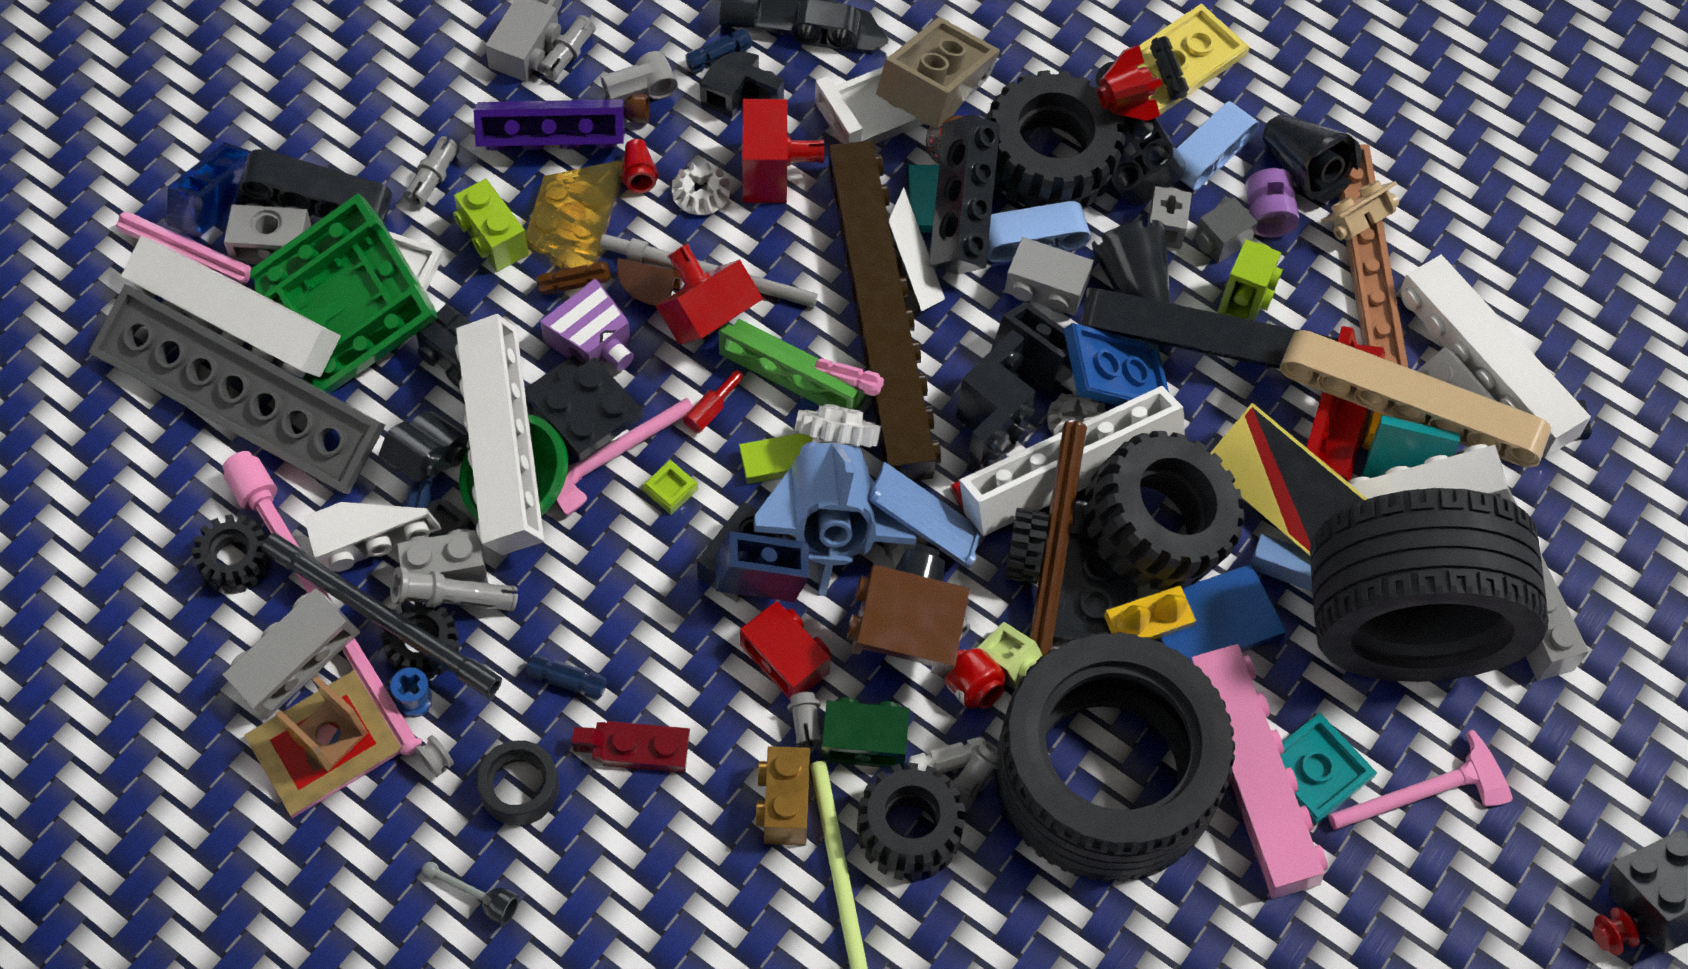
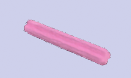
[116,212,252,285]

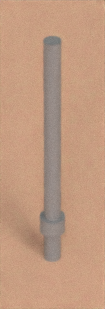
[600,234,818,308]

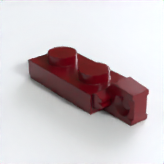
[572,721,690,773]

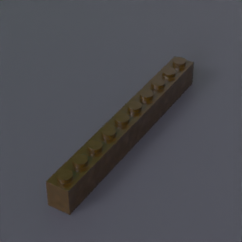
[828,140,941,481]

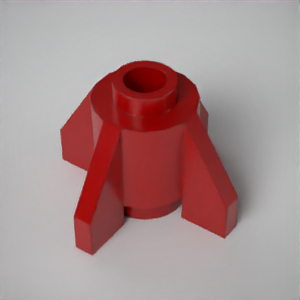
[1097,45,1163,121]

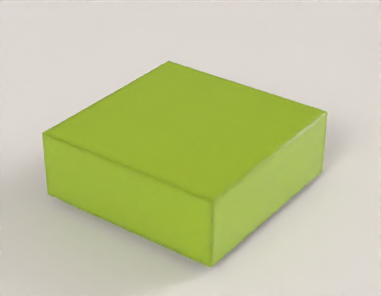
[643,460,699,515]

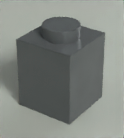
[1194,197,1258,264]

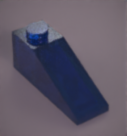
[167,142,250,237]

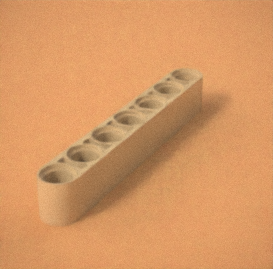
[1280,330,1551,467]

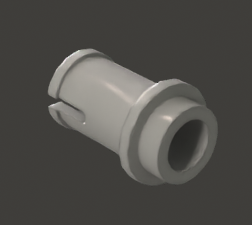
[787,692,823,748]
[954,741,998,797]

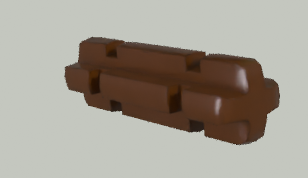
[537,261,611,295]

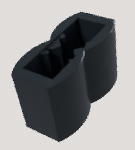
[378,411,469,481]

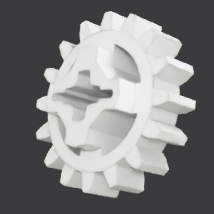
[794,404,881,447]

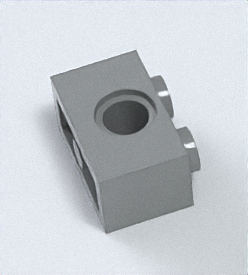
[224,204,312,265]

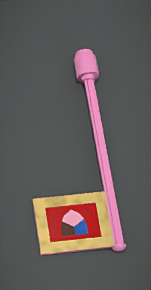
[223,451,422,818]

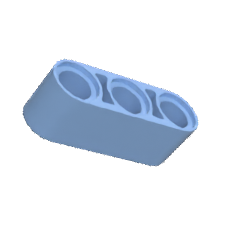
[1177,101,1259,191]
[987,201,1091,263]

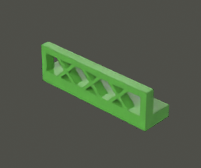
[718,318,868,410]

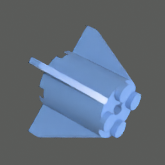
[754,442,916,596]

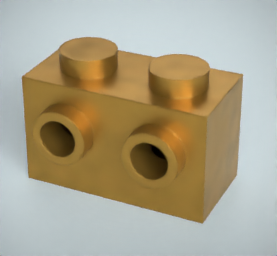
[756,746,810,845]

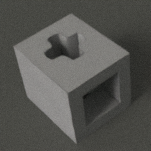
[1147,186,1192,249]

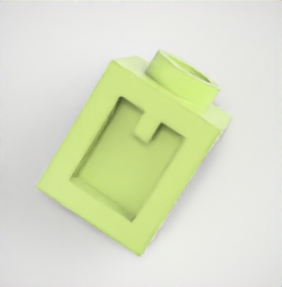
[977,622,1043,689]

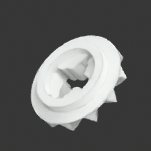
[672,162,730,215]
[1047,390,1106,436]

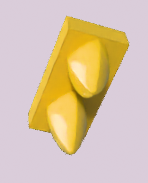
[1104,585,1196,640]

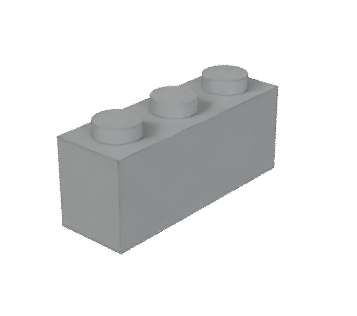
[223,588,360,718]

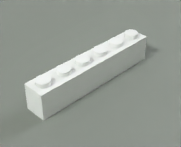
[121,235,341,378]
[1399,255,1591,457]
[455,314,544,555]
[959,386,1185,536]

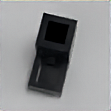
[700,52,784,118]

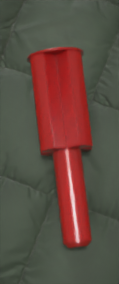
[683,370,744,434]

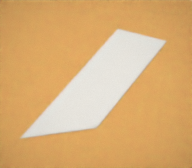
[888,187,945,311]

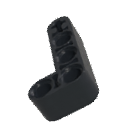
[1095,61,1186,205]
[235,149,392,225]

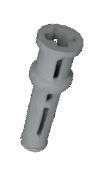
[390,567,518,612]

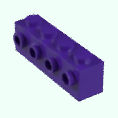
[473,99,625,151]

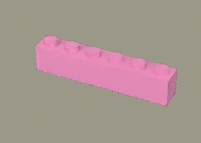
[1191,644,1328,899]

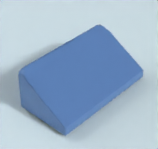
[1250,533,1312,592]

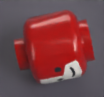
[944,648,1005,709]

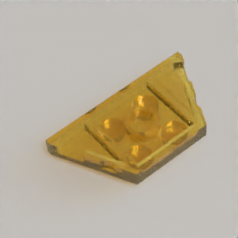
[526,161,624,269]

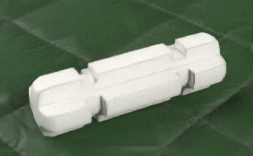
[908,737,985,775]

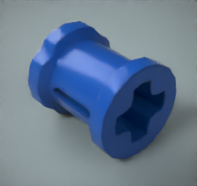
[390,667,432,717]

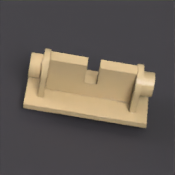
[1321,180,1399,240]

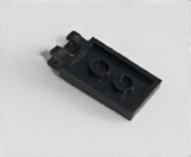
[1053,500,1138,643]

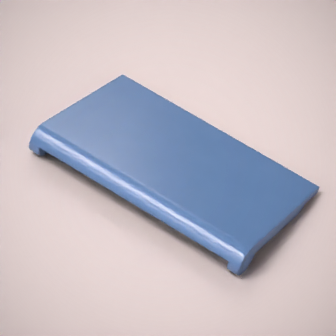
[868,462,981,569]

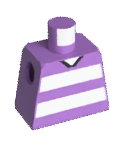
[540,279,634,371]

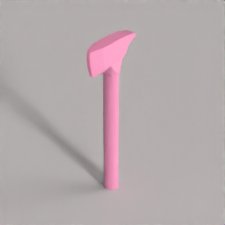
[555,398,693,515]
[1328,729,1513,830]

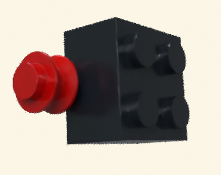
[1592,829,1688,956]

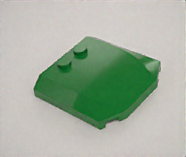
[250,193,438,394]

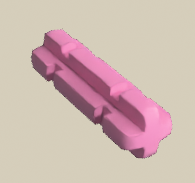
[815,358,884,396]

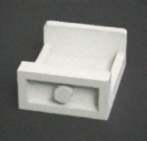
[815,52,924,145]

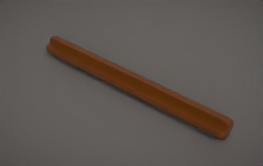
[1029,420,1087,656]

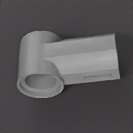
[600,51,678,102]

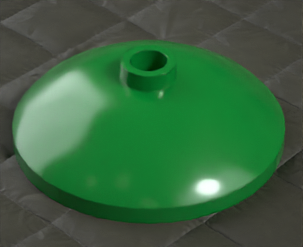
[459,414,568,520]

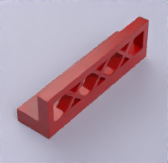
[1306,326,1385,482]

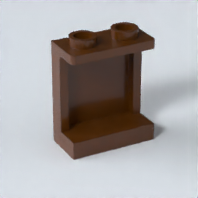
[847,565,970,677]

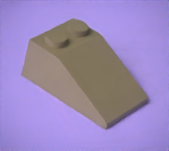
[876,17,1000,129]

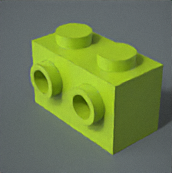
[453,178,529,272]
[1217,239,1283,321]

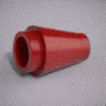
[622,139,659,193]

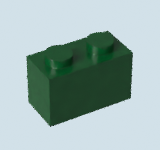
[821,697,910,770]

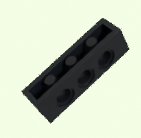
[929,114,1000,275]

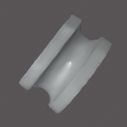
[414,735,454,777]

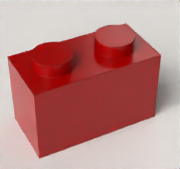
[740,600,831,700]

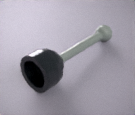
[422,862,520,926]

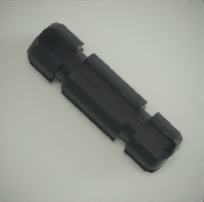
[1150,36,1189,100]

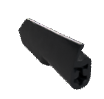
[719,0,889,54]

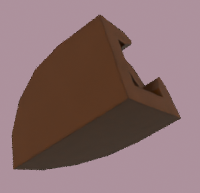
[617,258,682,306]

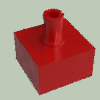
[742,99,824,203]
[656,243,763,345]

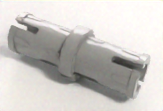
[538,15,596,81]
[403,136,460,207]

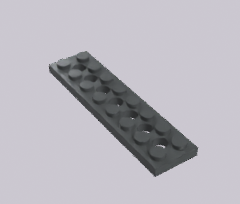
[89,284,386,494]

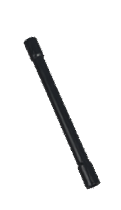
[262,533,502,699]

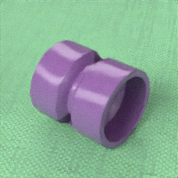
[1245,168,1299,238]

